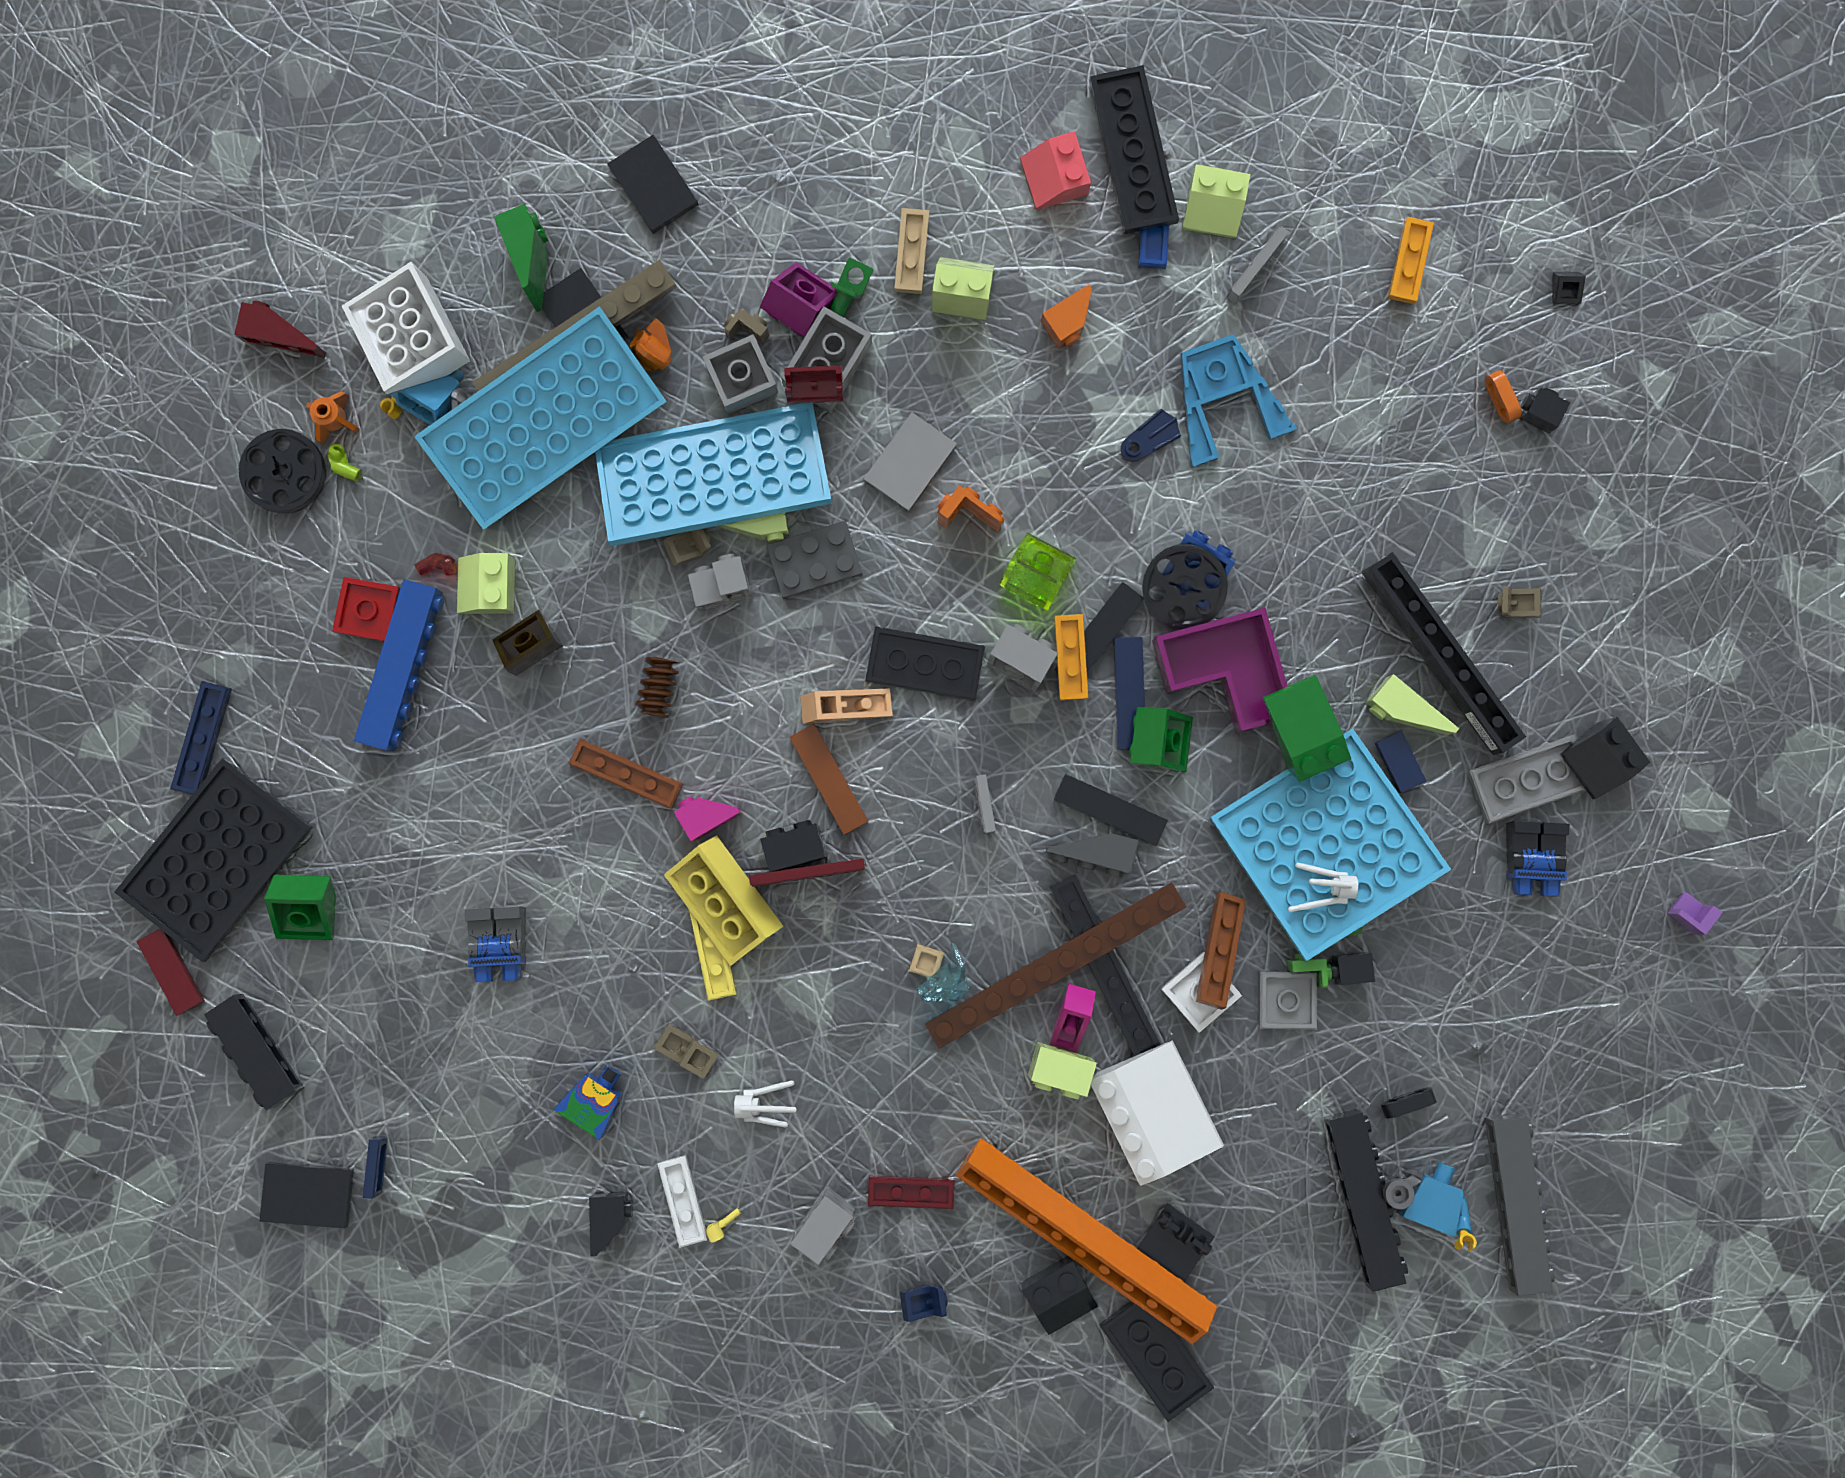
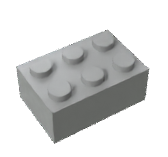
[781,306,873,413]
[987,624,1058,692]

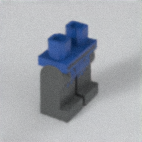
[465,907,526,982]

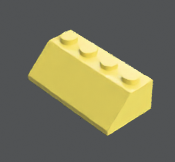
[664,835,784,966]

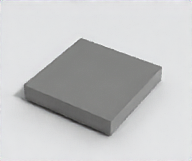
[973,774,996,834]
[1258,971,1317,1030]

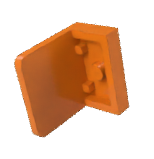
[937,485,1005,532]

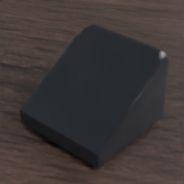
[1552,271,1586,304]

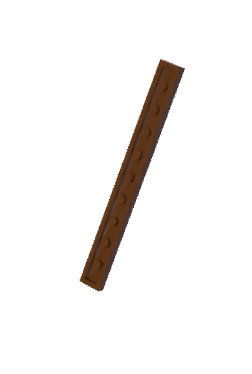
[925,882,1186,1049]

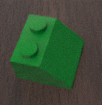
[1130,707,1193,772]
[264,875,336,940]

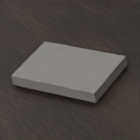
[864,412,957,512]

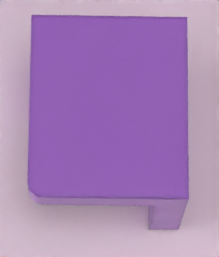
[1667,892,1723,935]

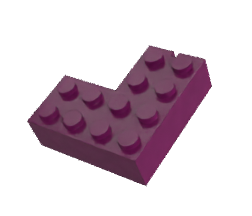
[1152,608,1287,734]

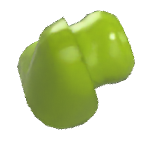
[327,444,362,482]

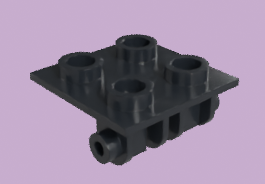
[1137,1203,1215,1282]

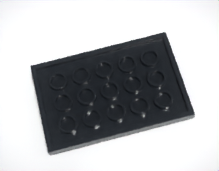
[115,758,313,962]

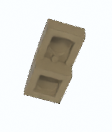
[653,1022,719,1079]

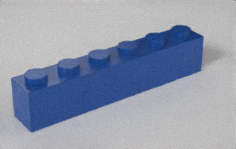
[354,579,444,752]

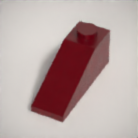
[234,301,326,358]

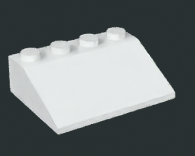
[342,262,470,394]
[1091,1040,1224,1186]

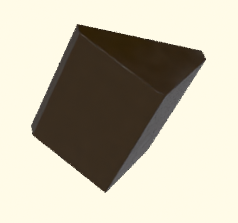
[492,610,563,676]

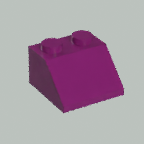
[760,262,837,337]

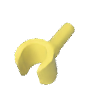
[706,1208,741,1243]

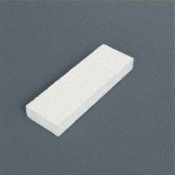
[658,1155,708,1248]

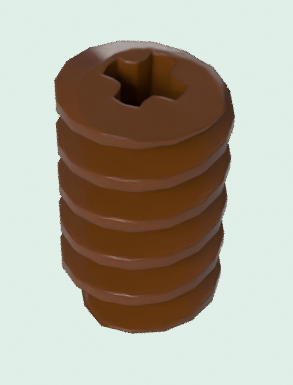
[635,657,679,718]

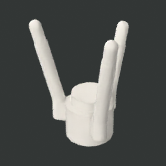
[1288,863,1358,912]
[734,1081,797,1128]

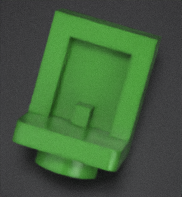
[1287,954,1332,988]

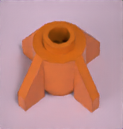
[630,318,672,371]
[305,391,360,445]

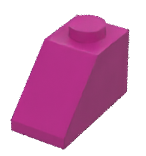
[674,796,742,842]
[1050,983,1096,1053]

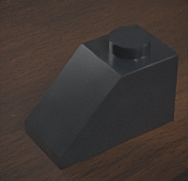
[589,1192,633,1257]

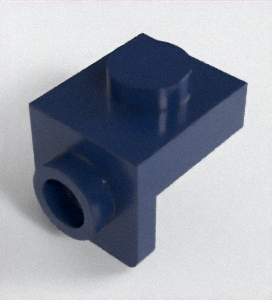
[899,1284,948,1322]

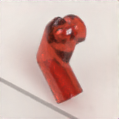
[414,553,458,576]

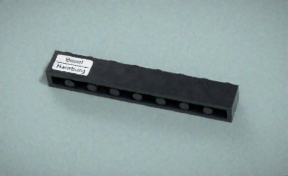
[1362,552,1526,755]

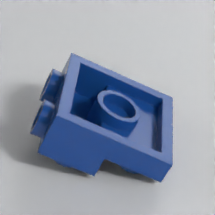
[1162,530,1236,610]

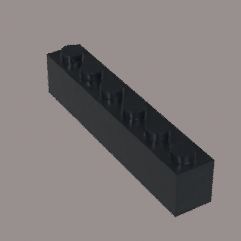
[1323,1109,1408,1292]

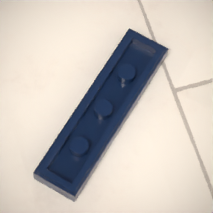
[1113,637,1145,750]
[170,681,232,795]

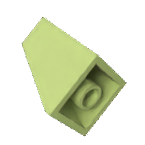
[932,257,994,320]

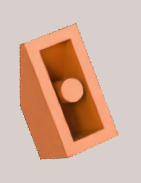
[1041,284,1092,349]

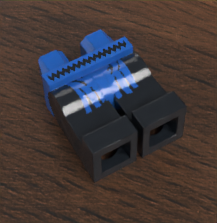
[1506,821,1570,897]

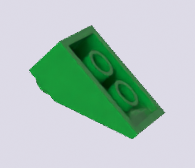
[494,204,549,312]
[1263,674,1351,782]

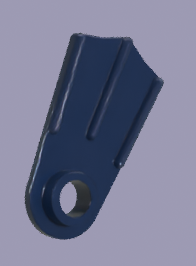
[1121,409,1181,462]

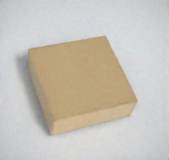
[909,944,944,980]

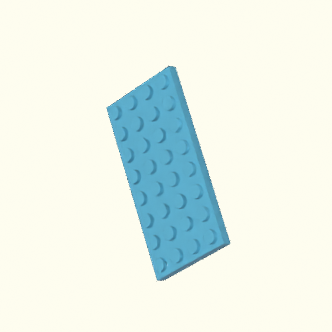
[414,306,667,530]
[595,403,832,547]

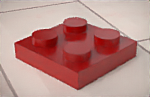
[332,577,401,642]

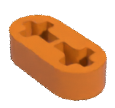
[1485,370,1522,423]

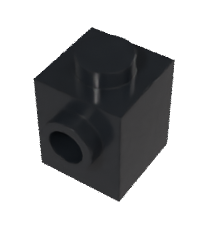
[1519,387,1570,434]

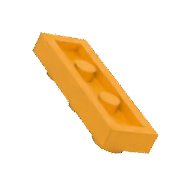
[1387,216,1434,304]
[1054,614,1088,701]

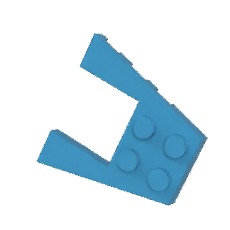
[1180,334,1297,468]

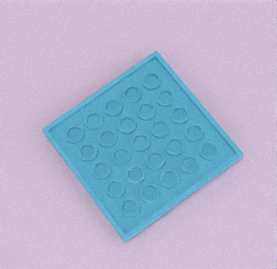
[1210,728,1451,962]

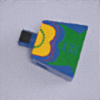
[554,1065,623,1140]

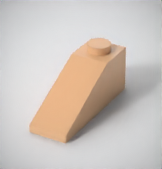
[800,688,893,724]

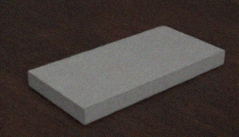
[1467,734,1586,824]

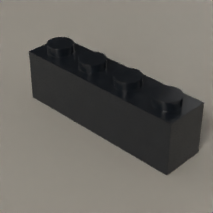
[204,994,304,1110]

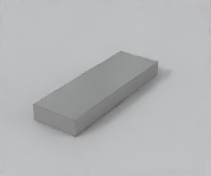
[1227,226,1289,305]

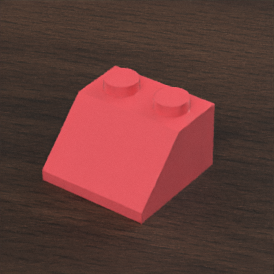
[1020,131,1091,210]

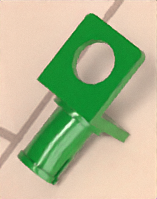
[830,258,873,318]

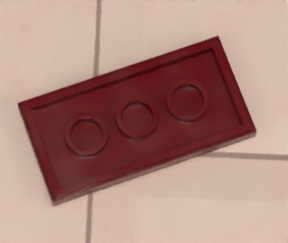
[749,858,866,887]

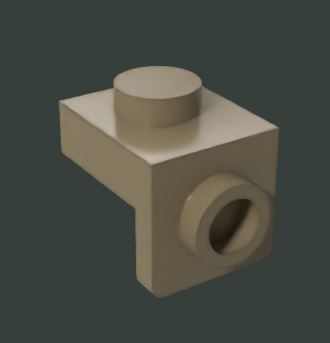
[724,308,769,344]
[663,529,711,567]
[1498,587,1542,618]

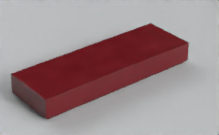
[136,928,205,1016]
[868,1175,954,1209]

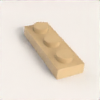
[894,208,929,294]

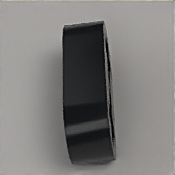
[1380,1087,1437,1119]

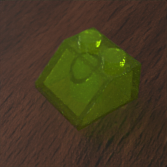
[999,532,1076,610]

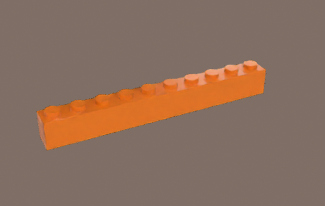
[955,1138,1217,1345]

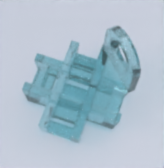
[916,943,969,1002]

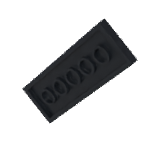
[1089,65,1179,234]

